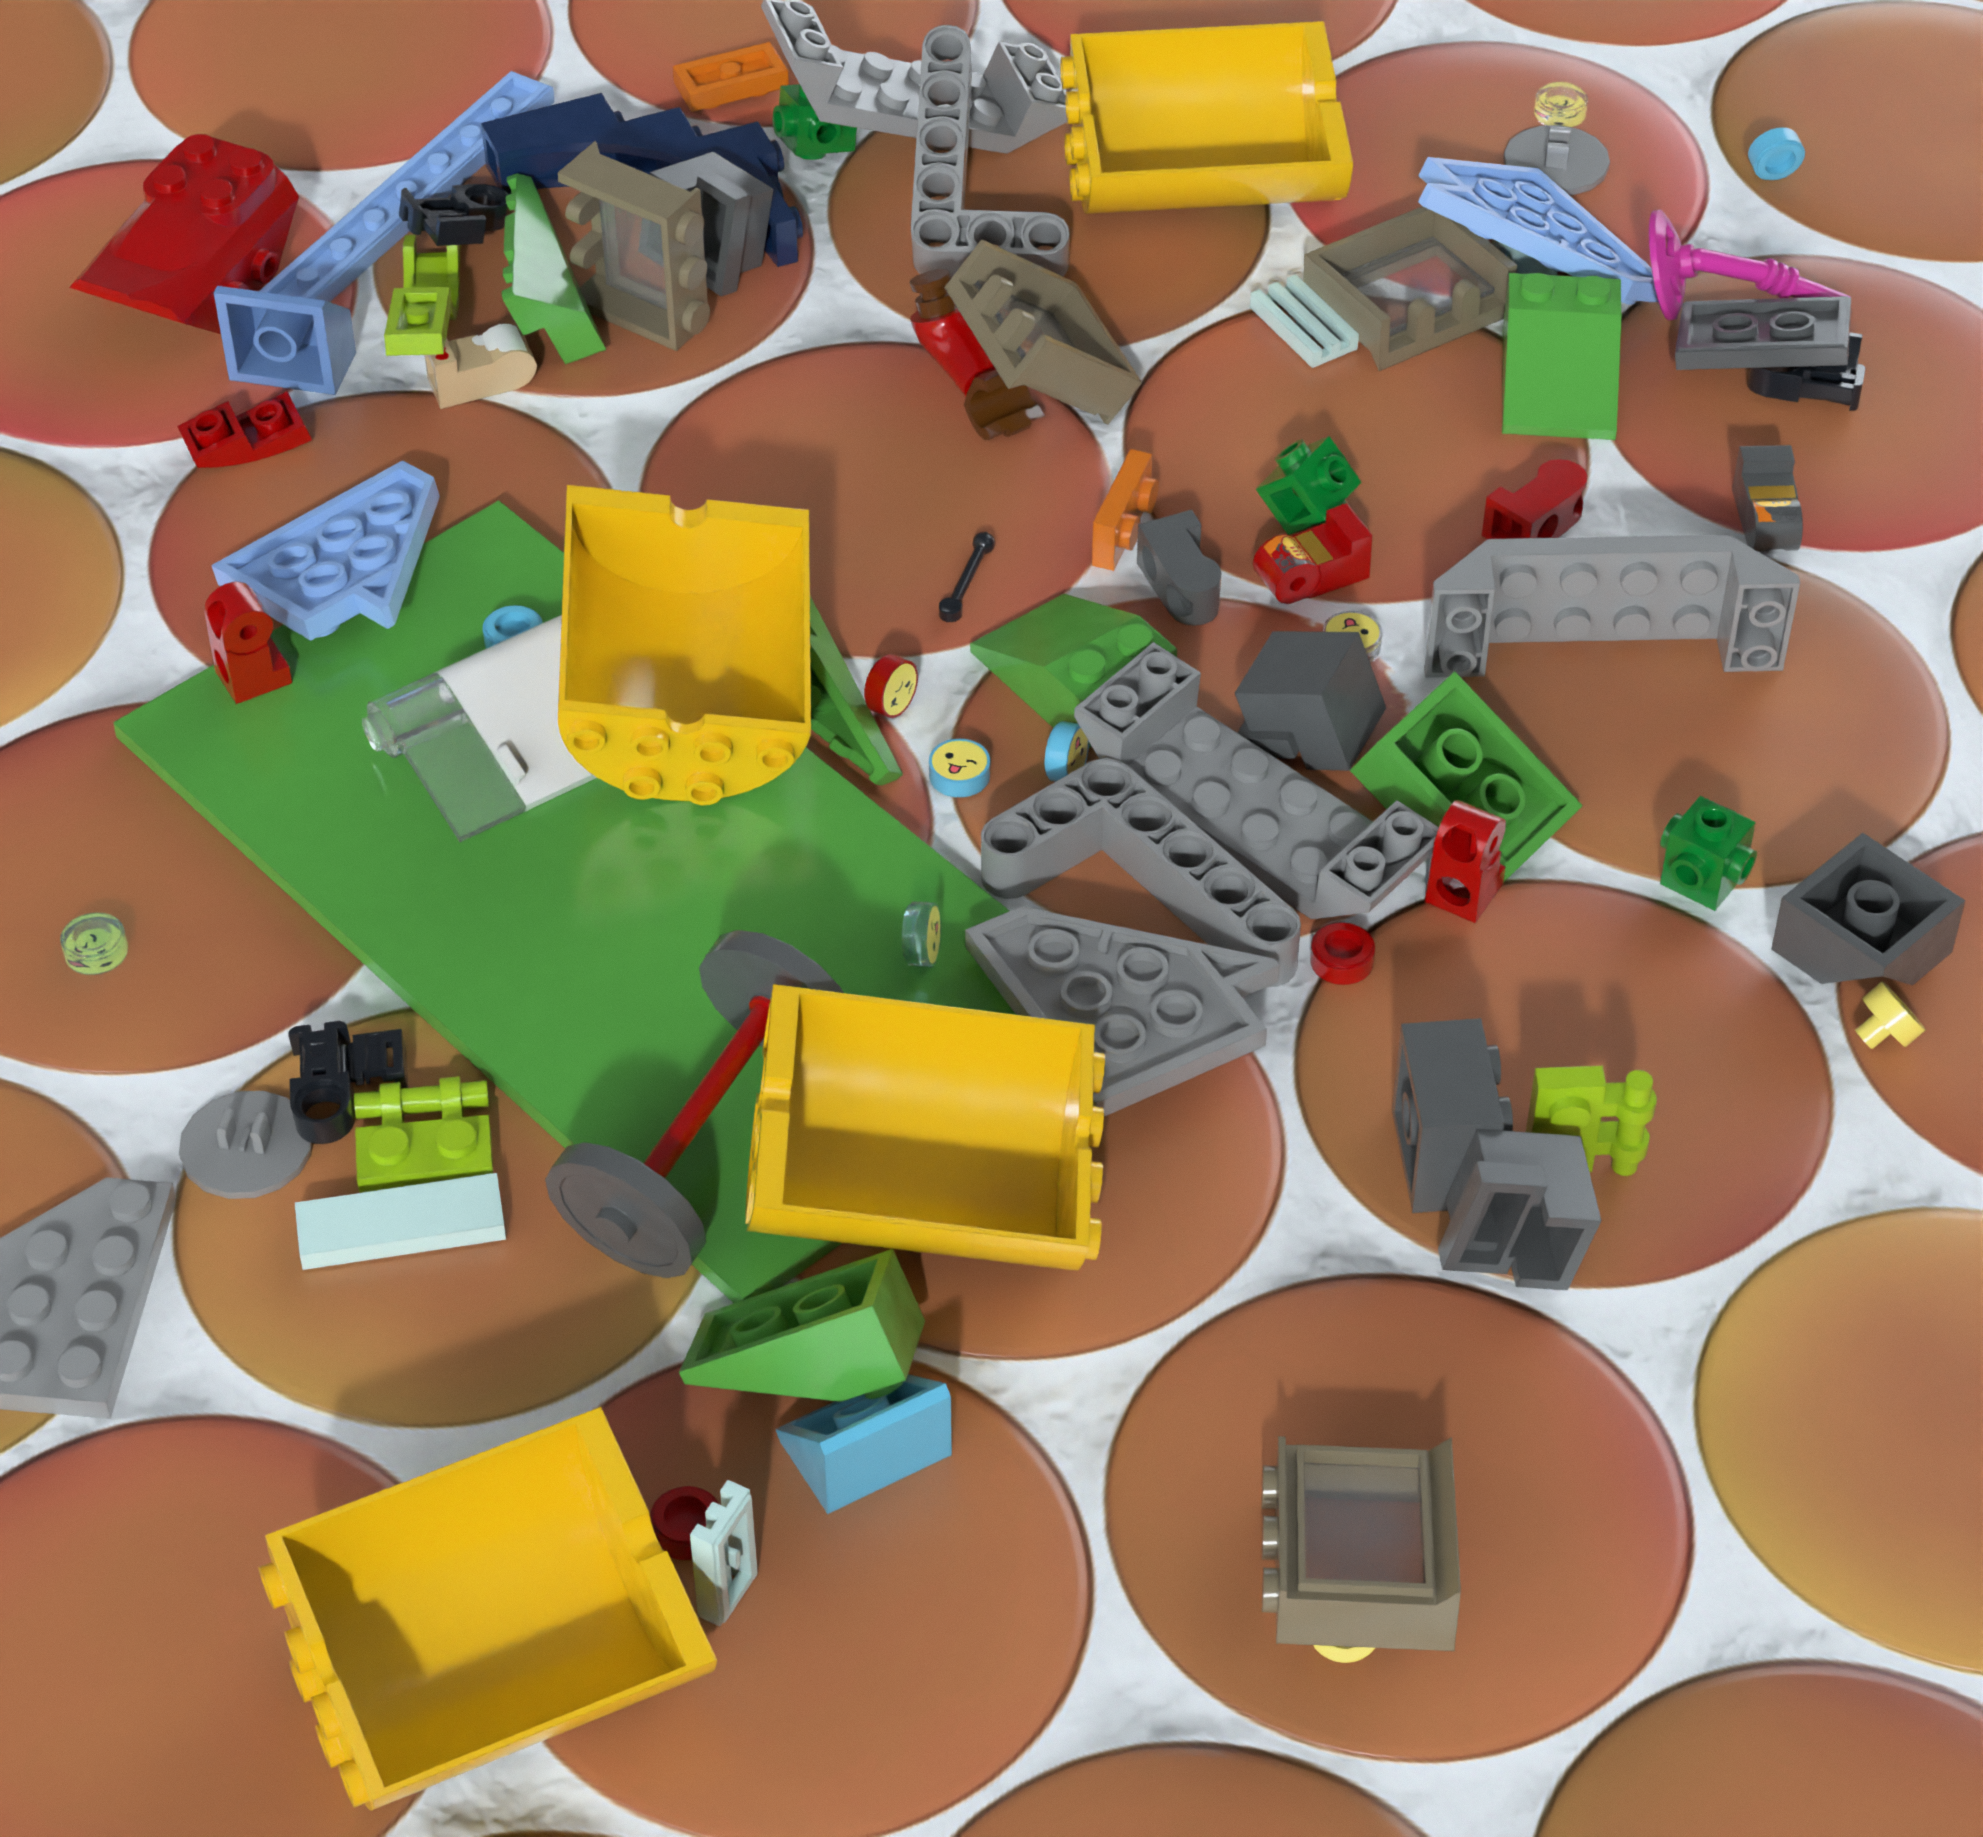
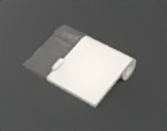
[362,615,597,842]

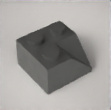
[1771,833,1966,985]
[1392,1018,1513,1213]

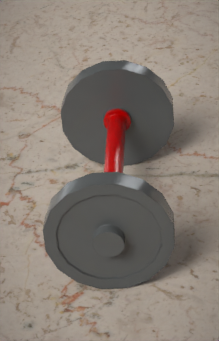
[545,930,844,1278]

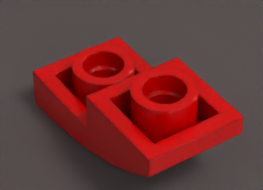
[177,391,312,468]

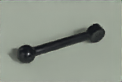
[939,532,995,622]

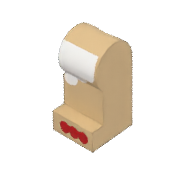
[424,324,537,409]

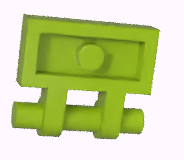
[1526,1066,1657,1176]
[354,1076,494,1193]

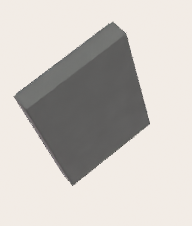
[1675,296,1852,370]

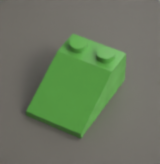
[1502,273,1622,440]
[970,594,1177,749]
[1350,671,1583,881]
[679,1249,925,1402]

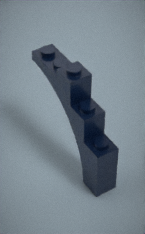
[481,93,803,267]

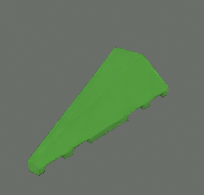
[502,173,606,365]
[810,596,903,786]

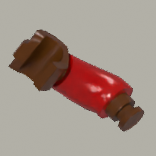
[909,269,1045,440]

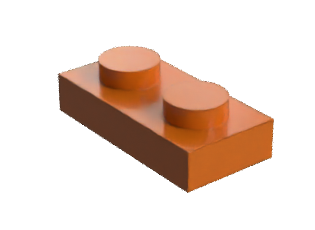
[673,42,789,112]
[1092,449,1159,571]

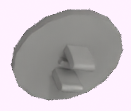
[1503,125,1610,196]
[179,1091,312,1199]

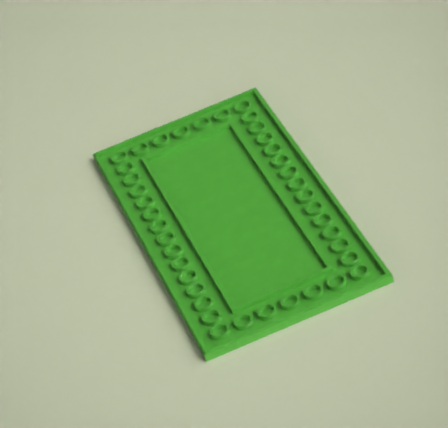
[113,500,1016,1303]

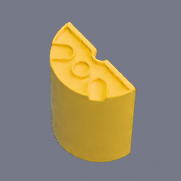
[1060,21,1353,214]
[558,485,811,805]
[745,984,1105,1271]
[258,1407,717,1811]

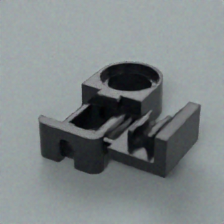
[399,184,509,246]
[1747,332,1866,411]
[288,1021,408,1144]

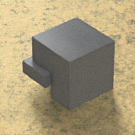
[640,152,773,297]
[1235,631,1386,771]
[1438,1129,1602,1290]

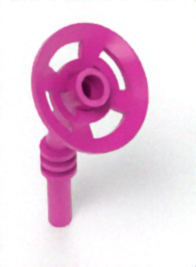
[1649,209,1850,321]

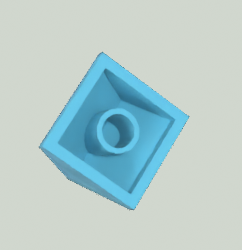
[775,1374,952,1514]

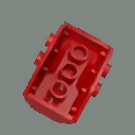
[69,134,299,334]

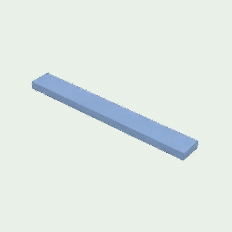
[259,71,555,302]

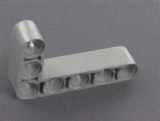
[911,25,1070,278]
[981,758,1301,987]

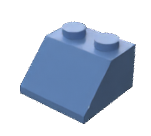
[214,286,356,395]

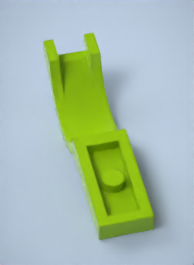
[384,235,461,356]

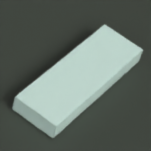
[295,1173,506,1270]

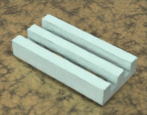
[1250,274,1359,368]
[690,1480,758,1626]

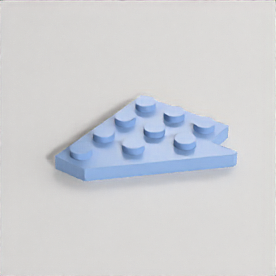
[1418,157,1659,305]
[211,460,440,641]

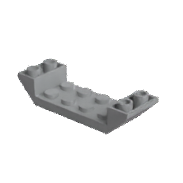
[761,0,1067,154]
[1424,535,1800,678]
[1074,642,1439,919]

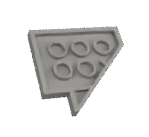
[965,906,1280,1117]
[0,1178,176,1419]

